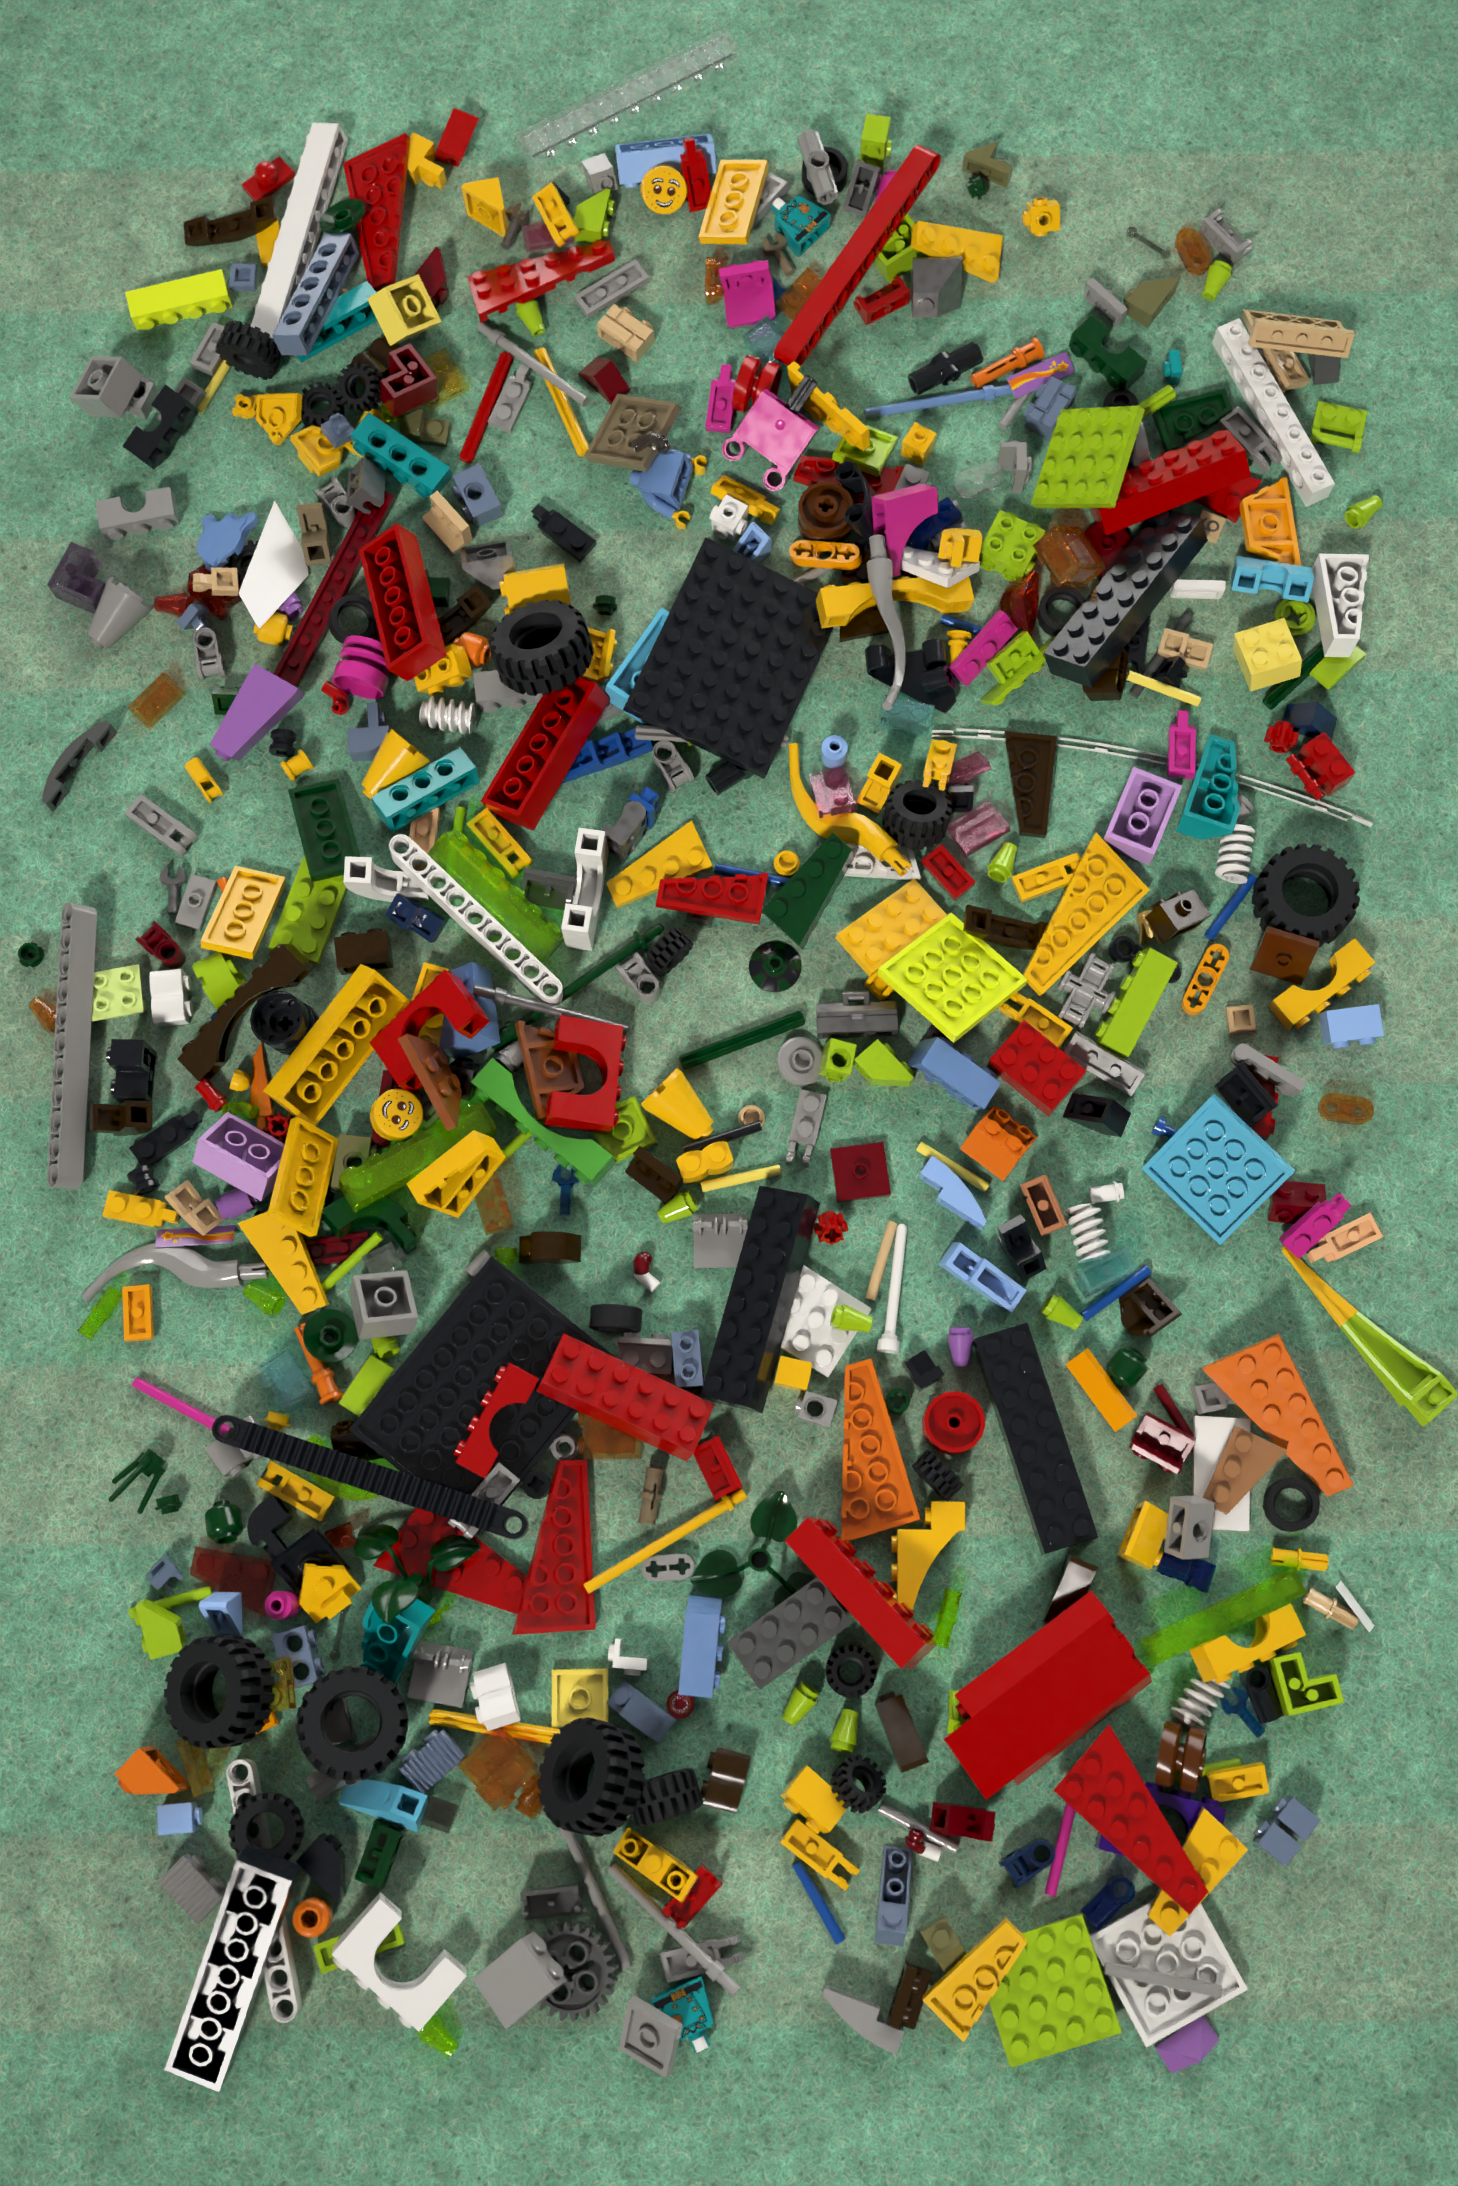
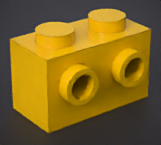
[414,644,473,696]
[780,1766,848,1834]

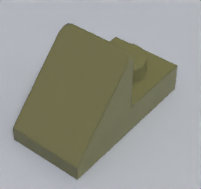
[962,142,1013,188]
[399,409,451,447]

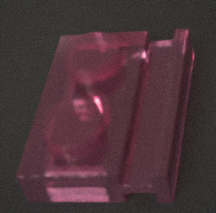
[808,767,857,818]
[947,800,1010,857]

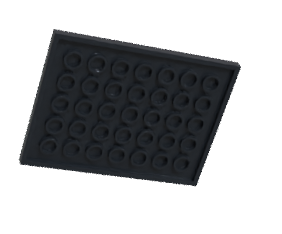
[623,537,833,779]
[349,1256,616,1535]

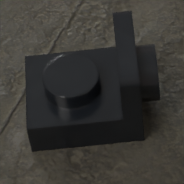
[448,1057,480,1101]

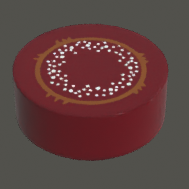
[666,1690,695,1719]

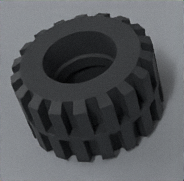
[882,780,952,850]
[631,1768,704,1827]
[229,1792,305,1860]

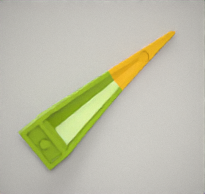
[1282,1246,1458,1427]

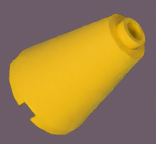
[361,728,431,799]
[641,1068,714,1141]

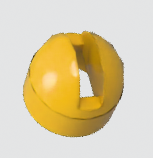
[229,1069,251,1092]

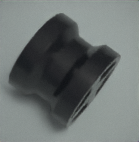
[269,729,297,757]
[127,1165,160,1196]
[522,1470,551,1499]

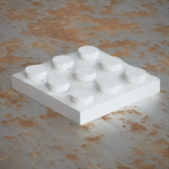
[781,1265,872,1378]

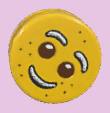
[640,164,687,215]
[370,1089,423,1141]

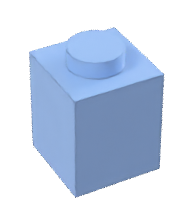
[157,1801,203,1835]

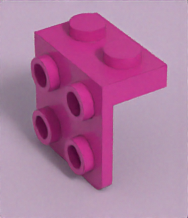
[719,260,776,328]

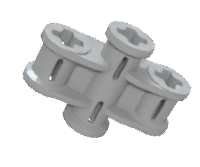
[1057,953,1116,1030]

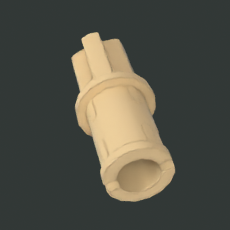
[1302,1587,1359,1629]

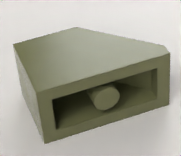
[1123,277,1179,328]
[918,1914,967,1974]

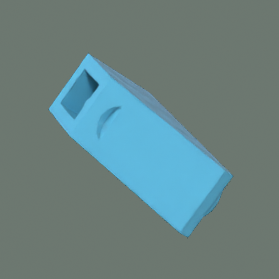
[338,1779,429,1833]

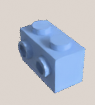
[1319,1004,1384,1049]

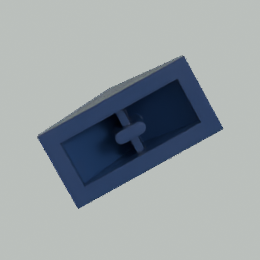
[1282,702,1337,740]

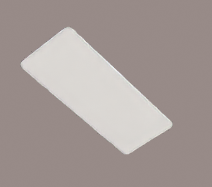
[1336,1581,1374,1632]

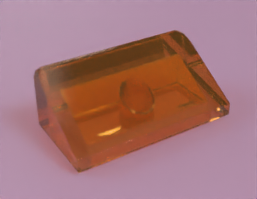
[128,672,186,730]

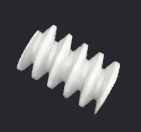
[419,696,476,735]
[1215,824,1256,884]
[1065,1203,1111,1263]
[1170,1669,1231,1728]

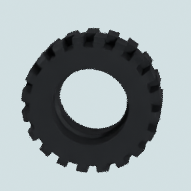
[489,600,594,696]
[1252,843,1360,948]
[164,1635,275,1749]
[296,1666,408,1782]
[538,1717,645,1837]

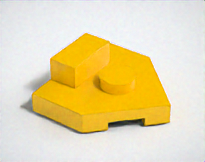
[256,393,302,446]
[291,425,344,477]
[299,1563,362,1624]

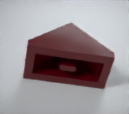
[578,357,631,405]

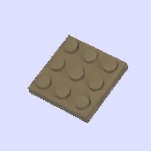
[584,394,680,472]

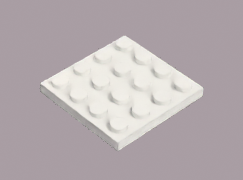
[1090,1898,1248,2047]

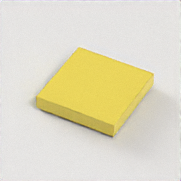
[552,1669,609,1728]

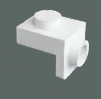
[608,1638,648,1676]

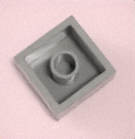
[69,356,143,418]
[349,1270,418,1340]

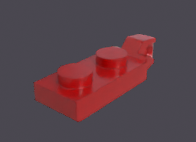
[680,137,711,213]

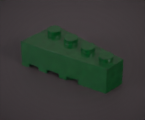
[761,833,855,950]

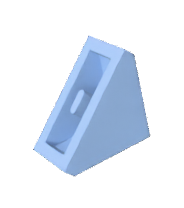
[733,522,771,564]
[199,1592,243,1636]

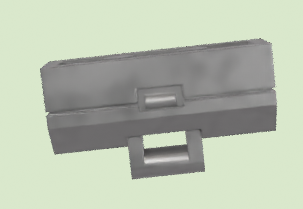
[816,990,898,1039]

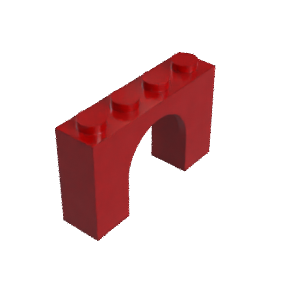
[370,970,490,1094]
[544,1015,626,1135]

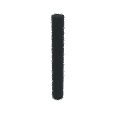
[682,1120,762,1153]

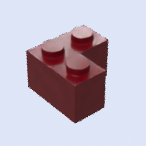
[380,343,437,418]

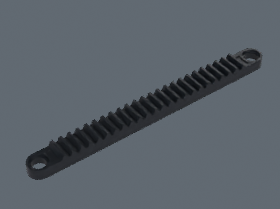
[212,1415,529,1540]

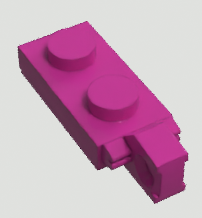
[705,364,736,433]
[1167,710,1196,779]
[1279,1192,1351,1259]

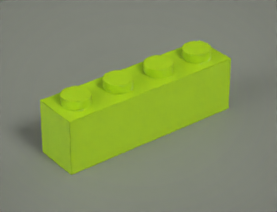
[1095,947,1178,1058]

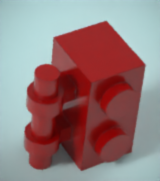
[1286,732,1356,801]

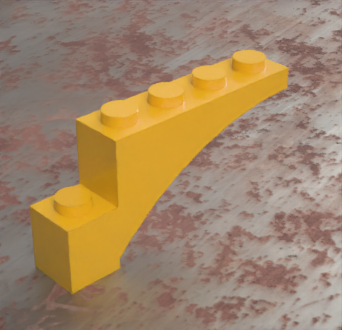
[891,1501,965,1610]

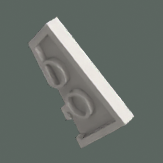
[900,546,980,588]
[844,840,921,881]

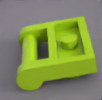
[1309,401,1368,453]

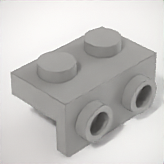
[996,440,1032,493]

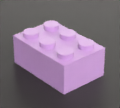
[1103,767,1182,865]
[192,1112,284,1201]

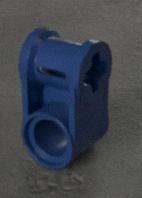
[998,1838,1055,1888]

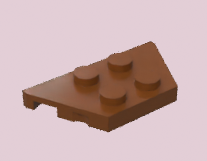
[515,1020,585,1121]
[398,1033,462,1131]

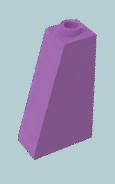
[209,663,305,761]

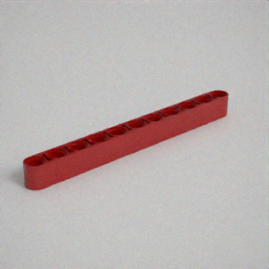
[773,144,941,367]

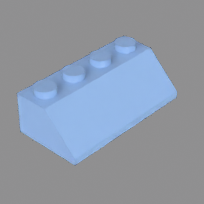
[615,134,717,188]

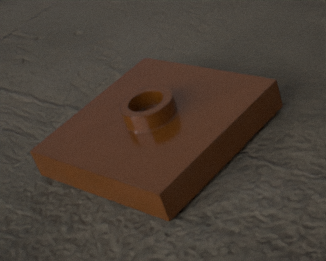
[1250,926,1319,985]

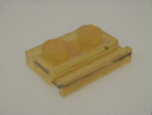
[176,1739,215,1797]

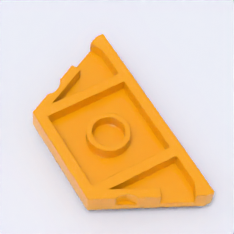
[1239,477,1301,566]

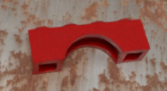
[453,1363,539,1478]

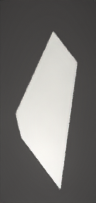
[238,501,309,629]

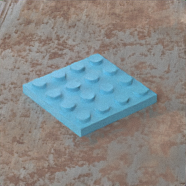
[1141,1093,1295,1245]

